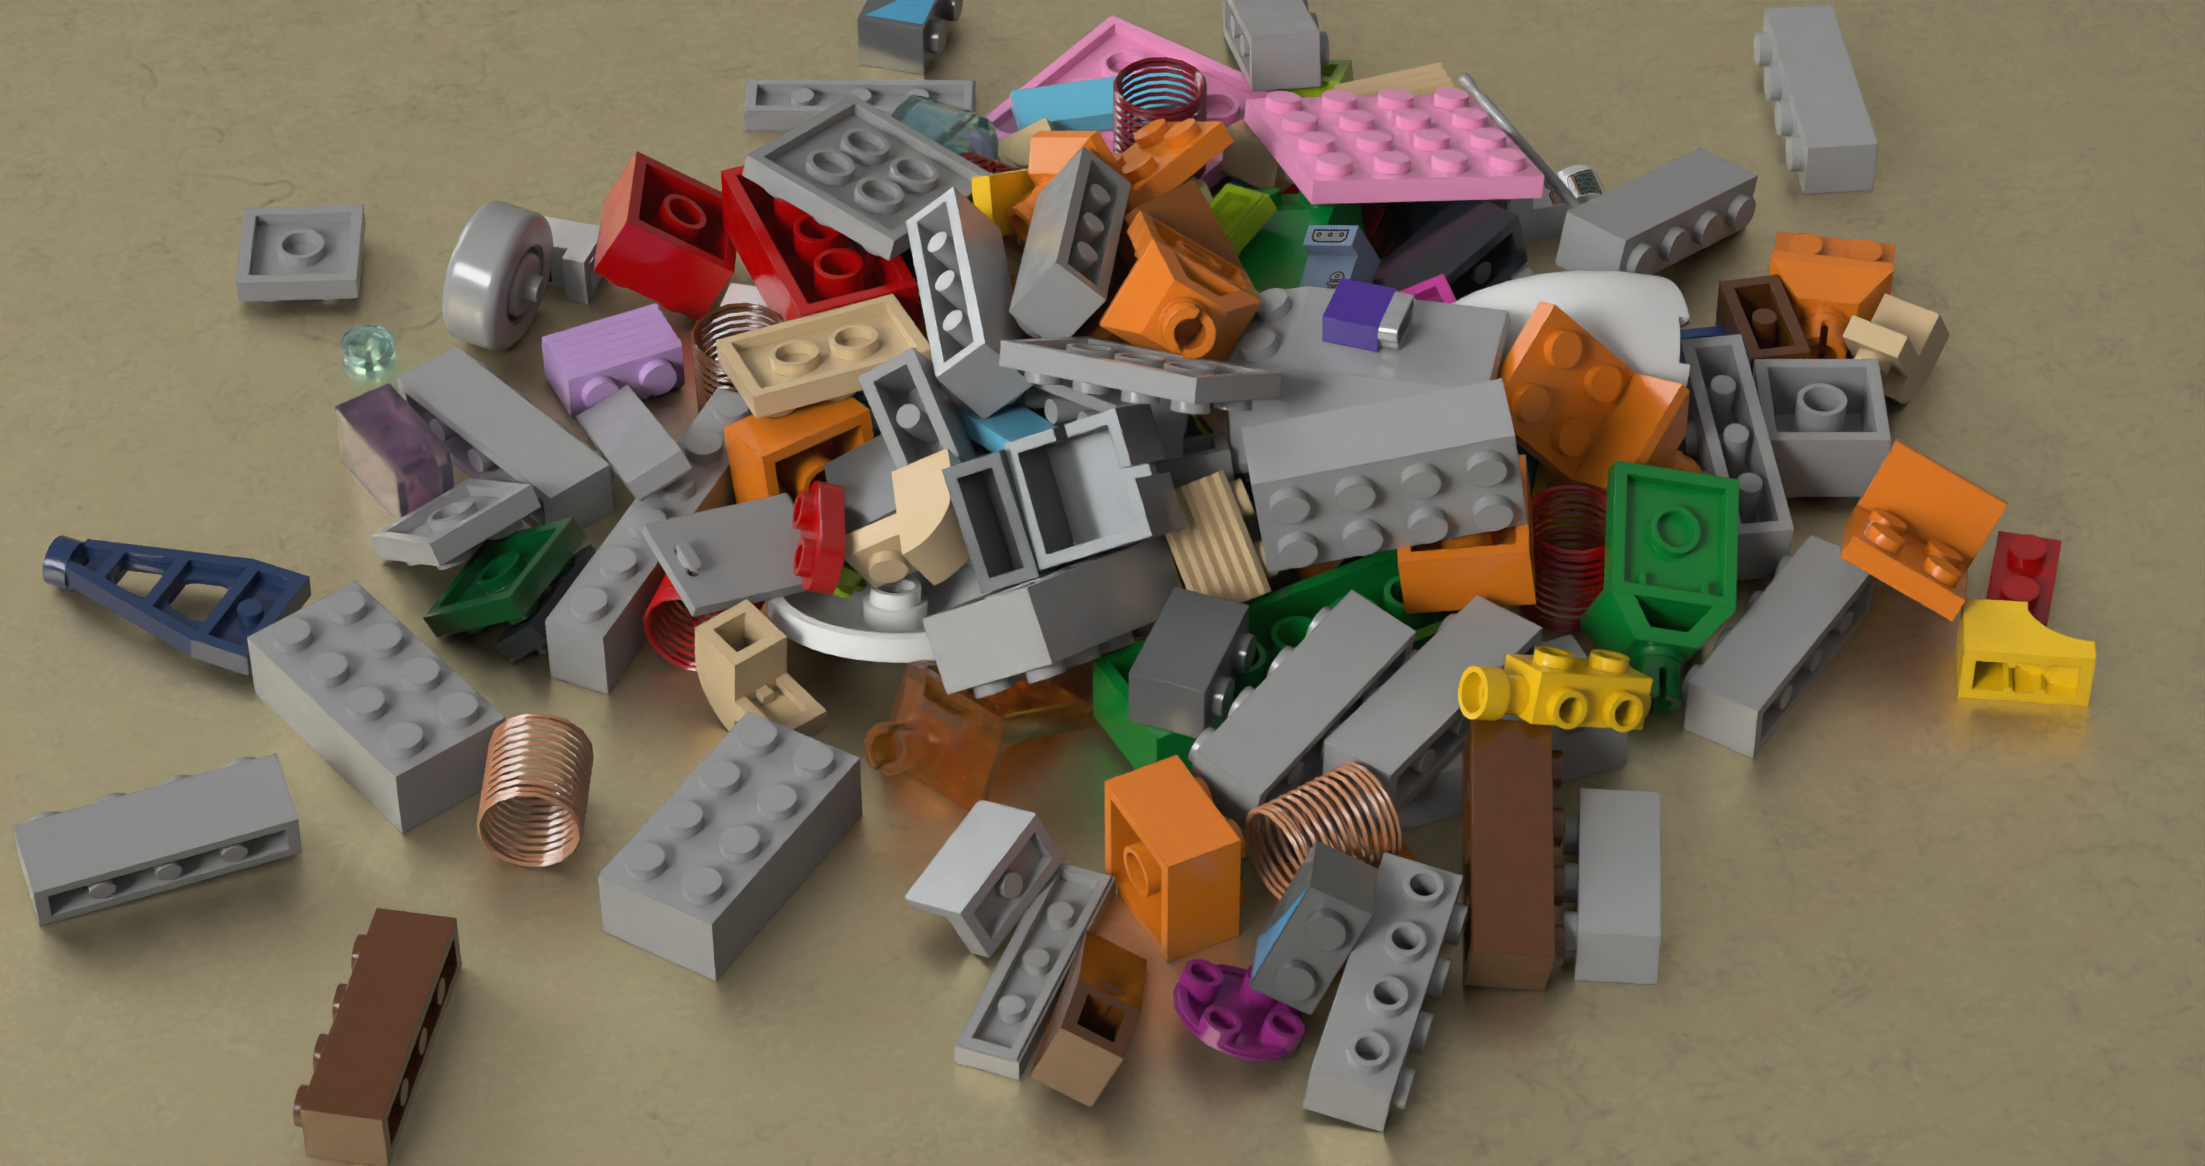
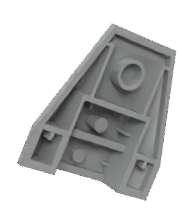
[1228,286,1511,474]

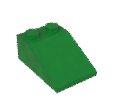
[1238,187,1367,293]

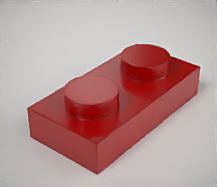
[1986,531,2062,627]

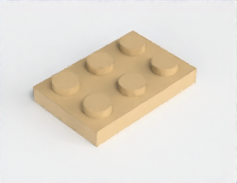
[716,294,933,419]

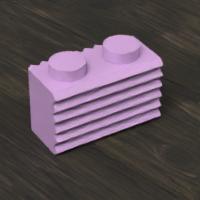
[541,303,685,421]

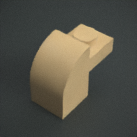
[1842,293,1950,404]
[844,448,970,589]
[695,599,827,737]

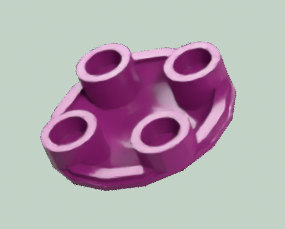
[1173,959,1305,1062]

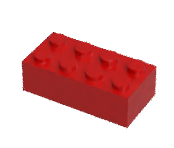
[721,165,919,329]

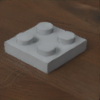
[236,205,366,302]
[370,478,541,570]

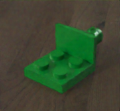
[1580,460,1739,714]

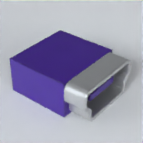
[1322,278,1415,352]

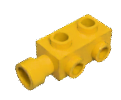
[1458,646,1653,733]

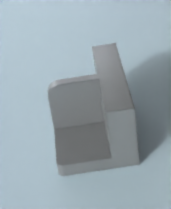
[905,800,1065,958]

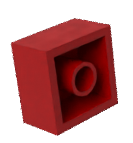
[593,151,737,321]

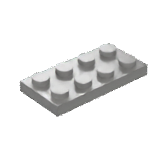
[999,336,1282,414]

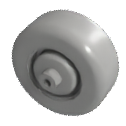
[442,201,553,351]

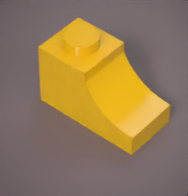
[1956,598,2096,706]

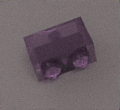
[335,383,455,521]

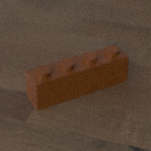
[1462,719,1566,991]
[293,908,462,1166]

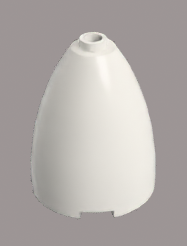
[1451,270,1690,387]

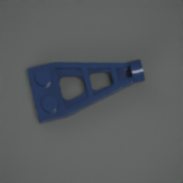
[42,535,311,676]

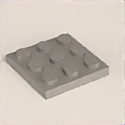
[742,94,991,261]

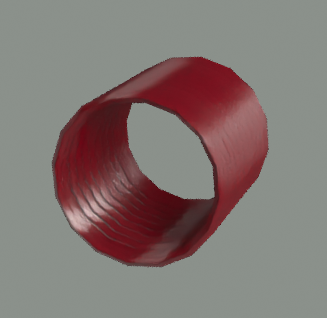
[1113,57,1207,180]

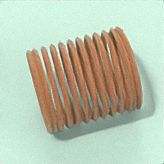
[476,713,594,867]
[1245,762,1402,900]

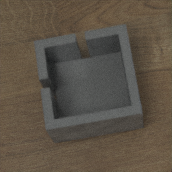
[1003,404,1186,571]

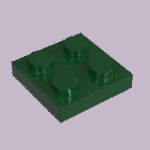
[423,517,587,637]

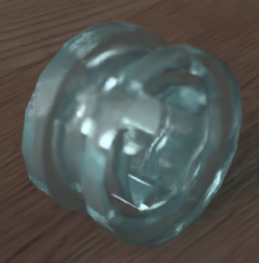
[340,324,396,380]

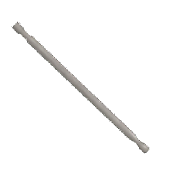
[1458,73,1581,209]

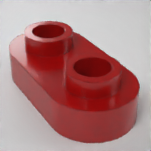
[792,481,845,596]

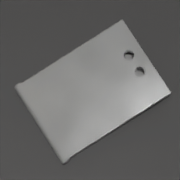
[641,493,841,617]

